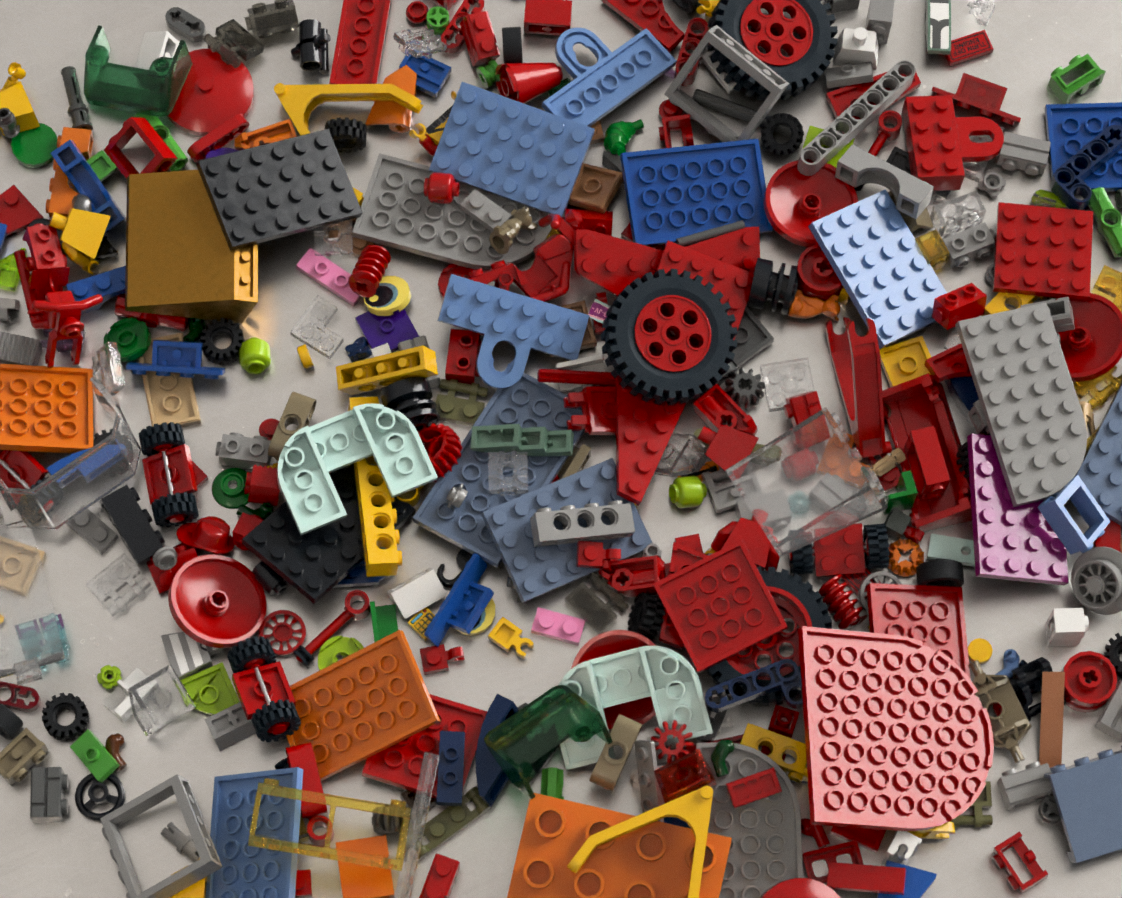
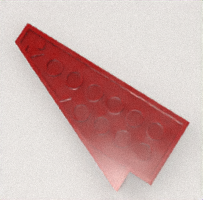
[616,346,686,506]

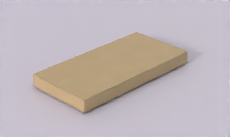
[139,333,201,427]

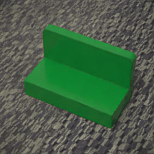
[883,470,918,515]
[370,601,398,642]

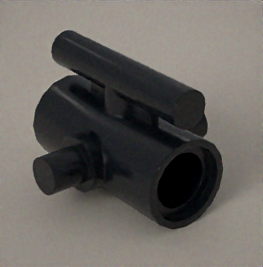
[291,19,331,74]

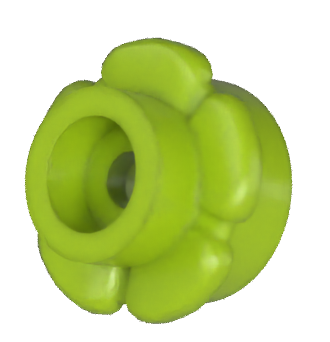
[97,665,122,689]

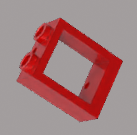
[104,117,178,179]
[904,426,950,502]

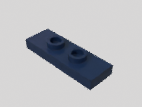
[436,731,465,806]

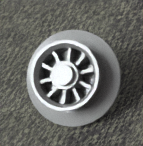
[1071,547,1122,615]

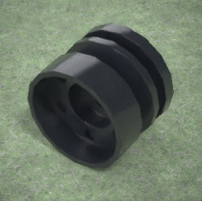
[747,258,798,315]
[380,377,440,431]

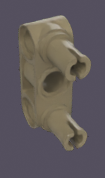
[268,392,317,461]
[589,714,643,791]

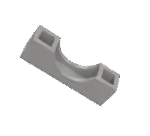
[835,144,934,219]

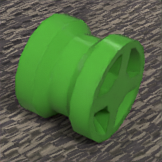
[426,6,450,35]
[476,59,500,88]

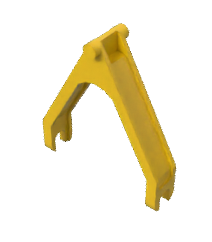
[274,83,424,207]
[567,786,713,898]

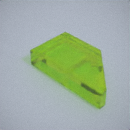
[0,248,27,291]

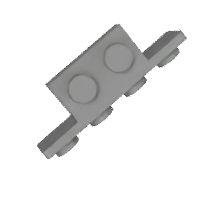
[634,740,681,822]

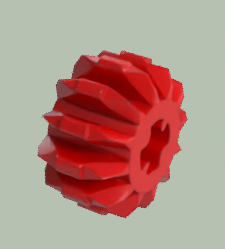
[651,720,694,763]

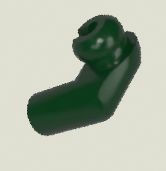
[183,318,205,342]
[236,502,274,520]
[711,740,735,778]

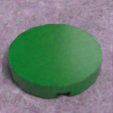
[11,123,57,168]
[103,317,151,362]

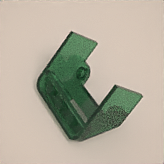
[84,25,193,117]
[484,685,613,799]

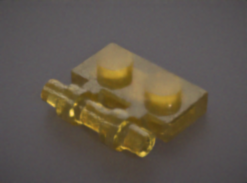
[1073,366,1122,409]

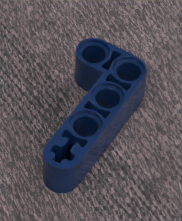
[1050,125,1122,210]
[705,659,803,713]

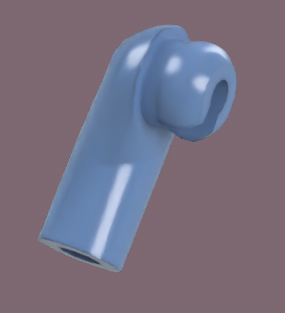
[995,649,1020,678]

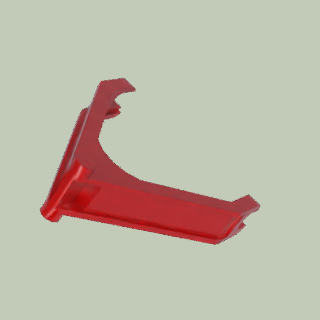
[825,317,892,460]

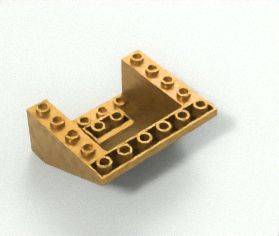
[125,170,258,323]

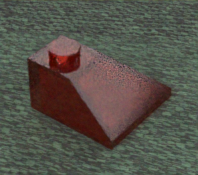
[654,749,717,803]

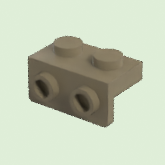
[0,728,48,786]

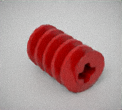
[348,245,391,298]
[818,574,868,630]

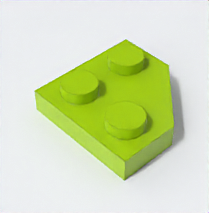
[176,662,240,716]

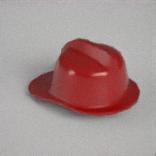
[176,516,234,554]

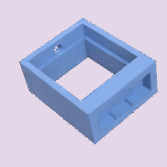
[1038,475,1110,555]

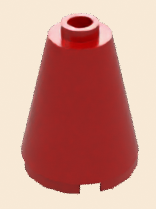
[495,63,563,104]

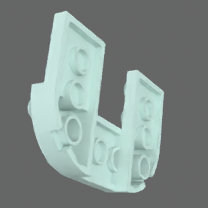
[277,403,438,535]
[552,645,713,770]

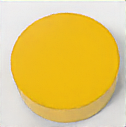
[297,344,314,369]
[968,638,993,665]

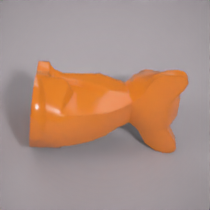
[788,289,840,322]

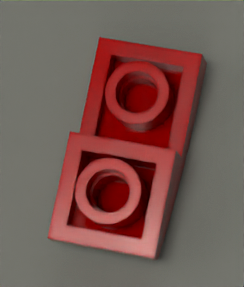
[761,705,800,761]

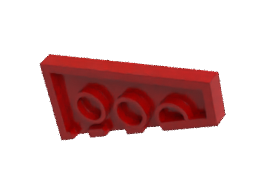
[826,71,921,134]
[0,185,44,236]
[659,542,709,650]

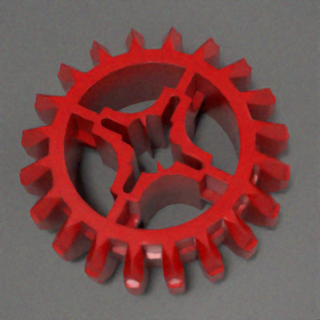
[417,423,463,485]

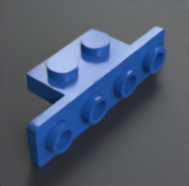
[126,340,225,379]
[424,553,494,647]

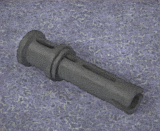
[61,66,93,131]

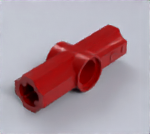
[114,294,189,331]

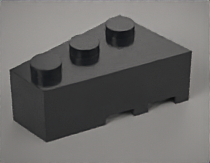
[99,485,165,564]

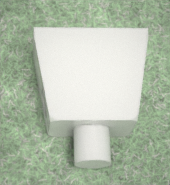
[833,27,879,70]

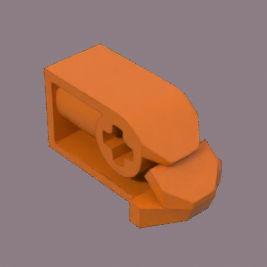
[234,119,297,150]

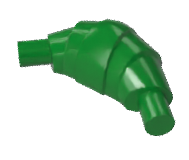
[604,119,644,156]

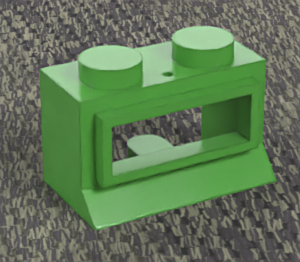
[1048,53,1106,104]

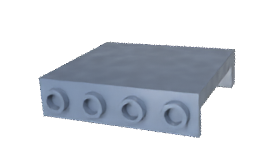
[1044,746,1122,863]

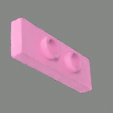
[296,248,362,306]

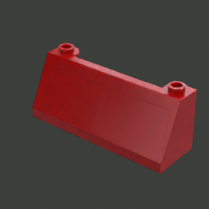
[882,373,972,532]

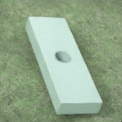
[927,533,975,567]

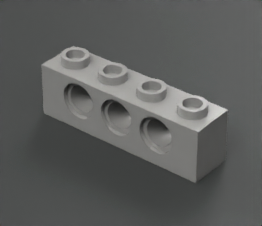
[530,500,635,547]

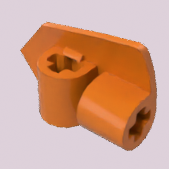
[365,65,417,133]

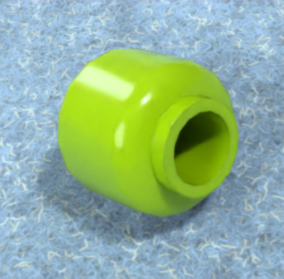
[239,337,271,374]
[669,476,707,509]

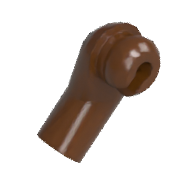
[105,733,127,772]

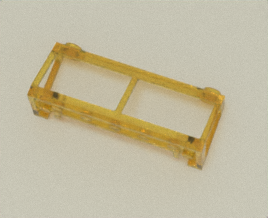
[247,778,411,871]

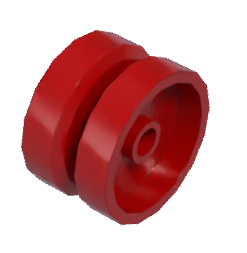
[797,244,843,301]
[1061,651,1117,713]

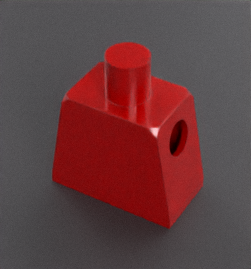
[697,425,759,479]

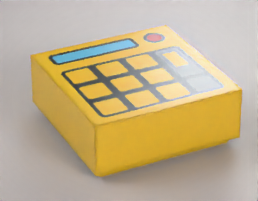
[407,607,435,641]

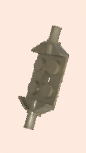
[969,660,1032,764]

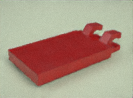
[563,386,616,435]

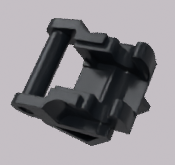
[1009,657,1066,721]

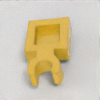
[488,616,534,659]

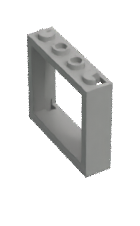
[664,25,789,142]
[100,774,222,898]

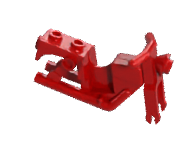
[467,209,584,302]
[14,223,103,368]

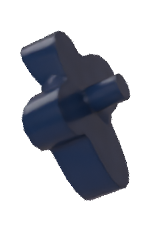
[345,336,372,362]

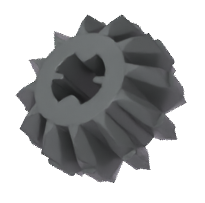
[724,368,765,410]
[372,806,415,834]

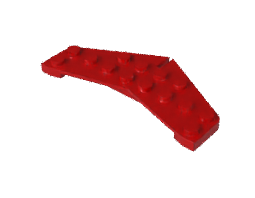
[573,227,760,296]

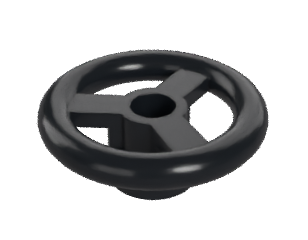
[75,773,125,821]

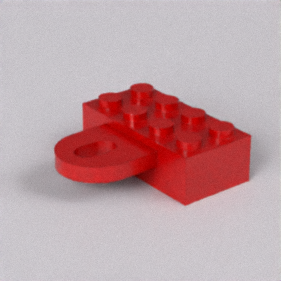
[902,95,1004,191]

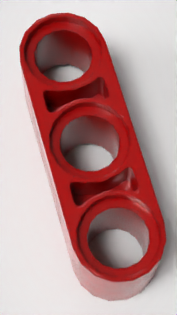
[675,17,708,86]
[286,742,327,818]

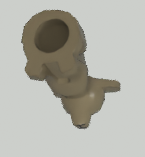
[489,207,538,254]

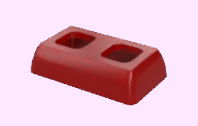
[802,841,864,883]

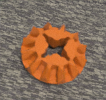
[888,539,924,577]

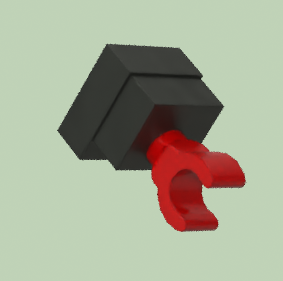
[884,508,925,544]

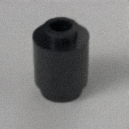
[252,561,288,595]

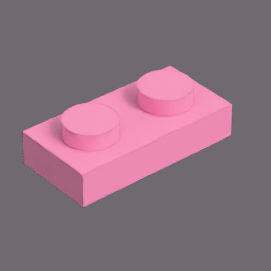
[531,607,585,646]

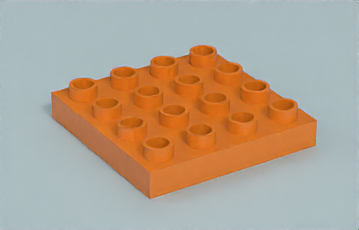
[507,792,732,898]

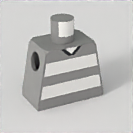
[161,632,224,686]

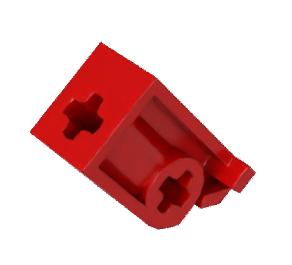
[693,383,758,436]
[599,555,665,597]

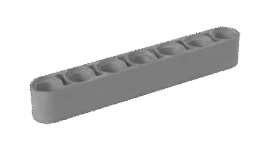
[797,60,916,176]

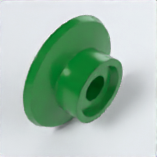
[212,468,249,509]

